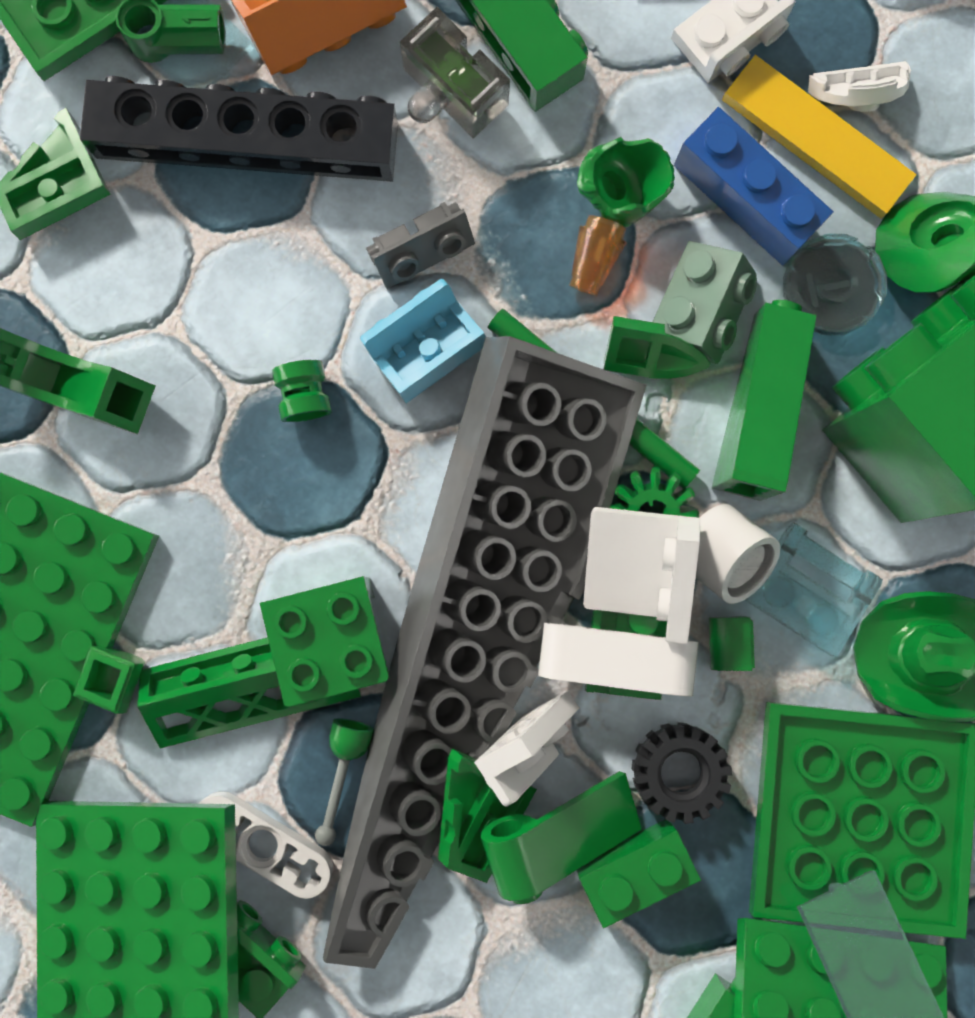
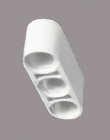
[538,623,699,697]

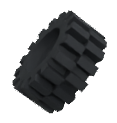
[631,722,732,824]

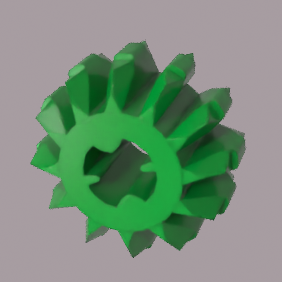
[610,467,699,518]

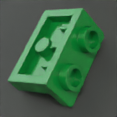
[237,900,306,1018]

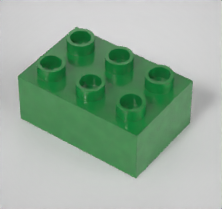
[822,275,975,523]

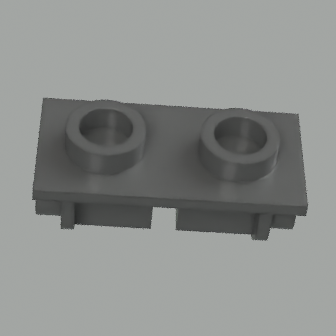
[366,202,475,289]

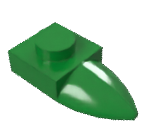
[603,316,711,379]

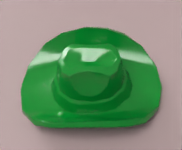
[875,192,975,292]
[853,591,975,722]

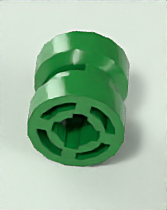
[272,360,332,422]

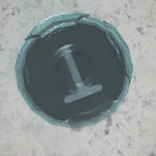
[783,234,887,336]

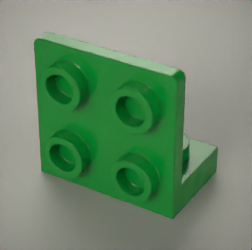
[259,576,389,707]

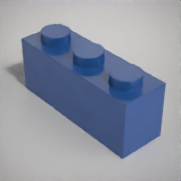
[674,106,834,266]

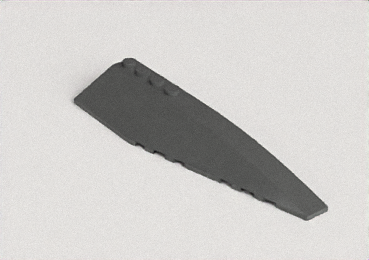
[323,336,646,969]

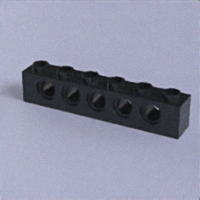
[80,76,398,182]

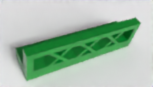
[137,637,361,749]

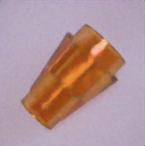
[569,215,627,296]

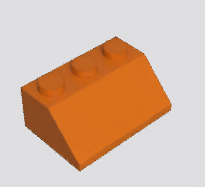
[230,0,407,76]

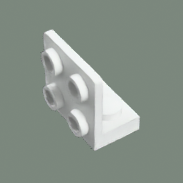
[583,507,701,644]

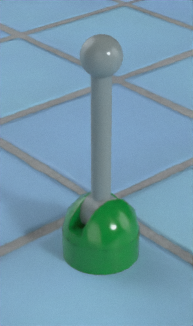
[315,718,374,846]

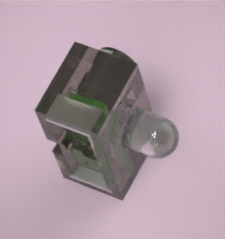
[400,7,510,138]

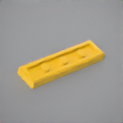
[722,54,917,219]

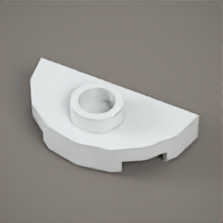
[808,61,911,112]

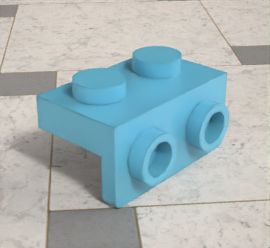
[360,279,486,403]

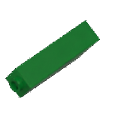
[711,300,817,501]

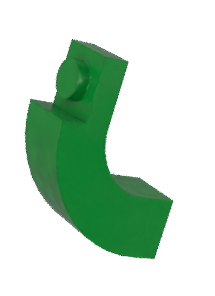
[0,328,156,434]

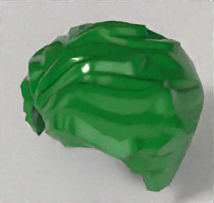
[577,137,675,227]

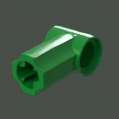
[115,0,226,63]

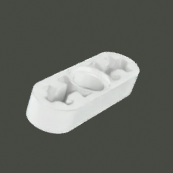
[199,791,333,899]

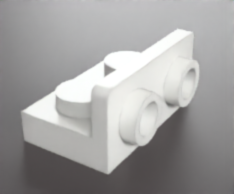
[671,0,796,83]
[474,691,580,807]

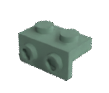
[653,241,757,364]

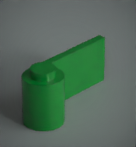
[481,771,642,904]

